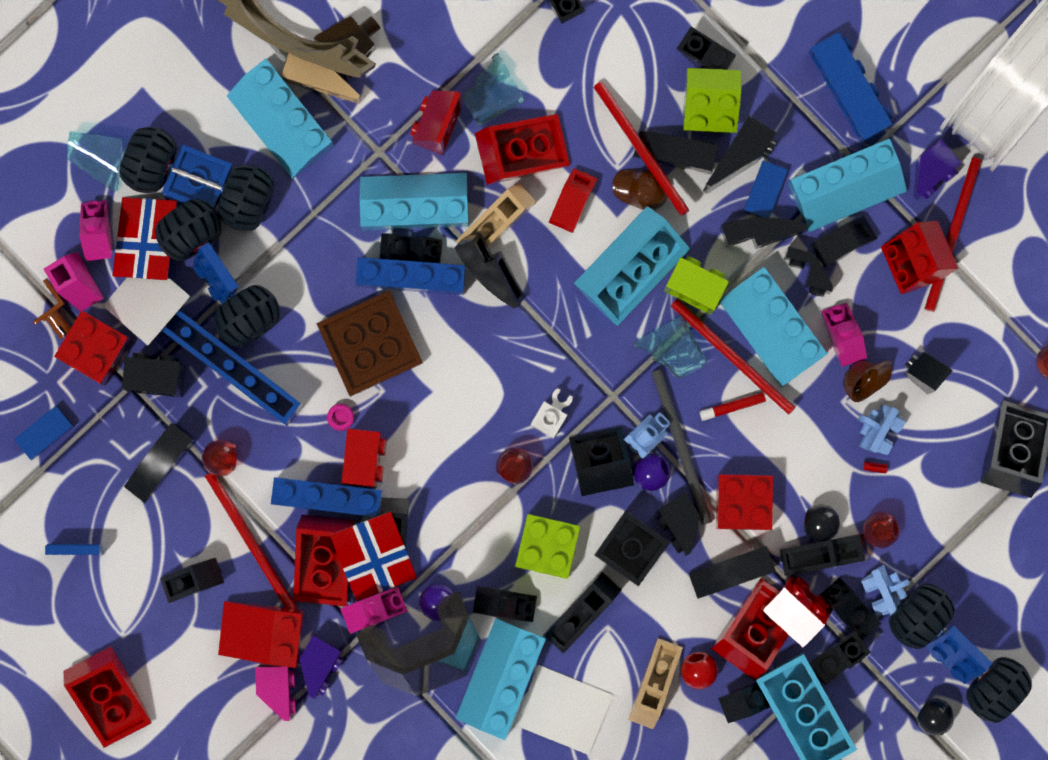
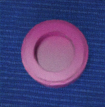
[327,404,354,431]

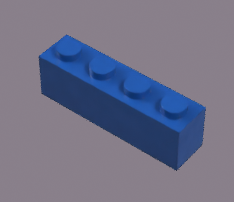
[808,32,893,144]
[356,257,466,295]
[271,477,383,517]

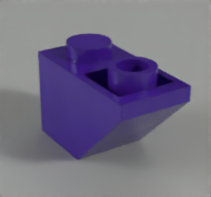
[913,139,962,200]
[299,635,344,699]

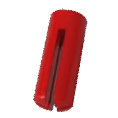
[863,461,888,474]

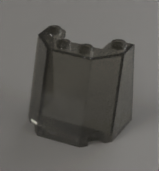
[356,591,481,696]

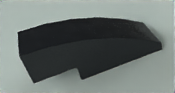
[633,131,719,174]
[720,218,808,249]
[454,231,525,308]
[124,423,195,504]
[779,533,869,576]
[688,546,776,599]

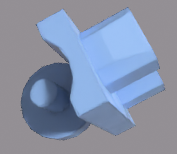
[858,404,906,455]
[624,412,670,459]
[861,565,910,616]

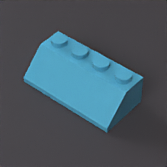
[227,59,334,179]
[788,138,907,233]
[360,173,469,231]
[574,206,690,326]
[719,267,828,387]
[455,618,546,740]
[756,652,857,760]

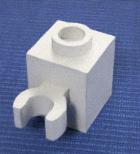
[530,388,573,440]

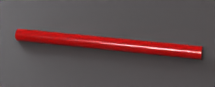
[593,82,689,216]
[924,157,982,312]
[670,299,796,415]
[204,471,297,609]

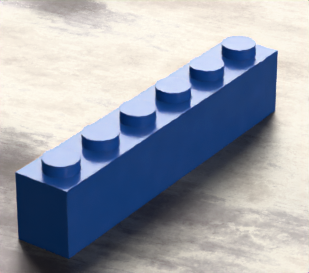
[162,310,303,426]

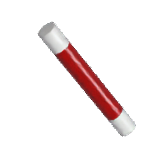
[699,388,776,421]

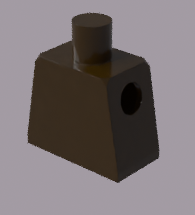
[314,16,381,80]

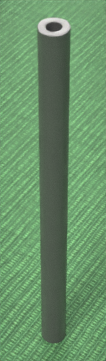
[651,369,712,525]

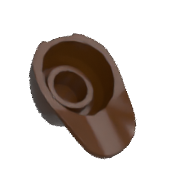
[612,169,667,210]
[843,359,892,402]

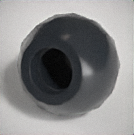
[804,504,840,541]
[916,698,955,736]

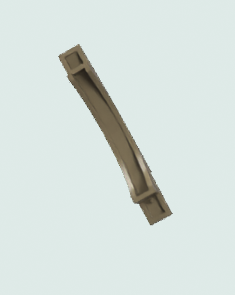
[217,0,376,78]

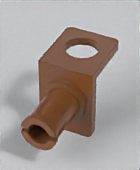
[33,278,71,340]

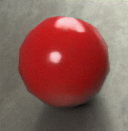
[681,652,718,690]

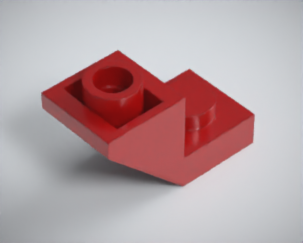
[549,168,598,233]

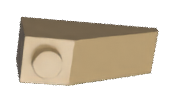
[281,53,361,104]
[456,183,537,248]
[628,638,683,729]

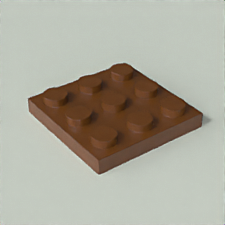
[316,290,423,397]

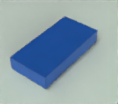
[744,161,787,218]
[14,406,74,460]
[45,544,103,555]

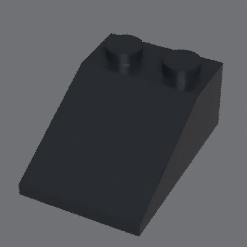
[703,116,777,194]
[980,400,1048,498]

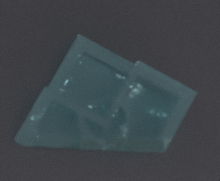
[462,53,525,127]
[67,131,124,192]
[633,316,708,379]

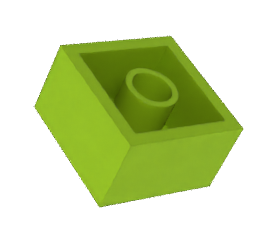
[683,68,742,133]
[663,256,729,315]
[515,514,580,579]

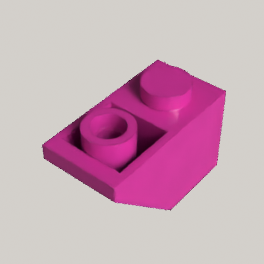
[79,200,113,261]
[44,252,104,311]
[821,302,867,367]
[341,586,408,634]
[255,666,296,721]

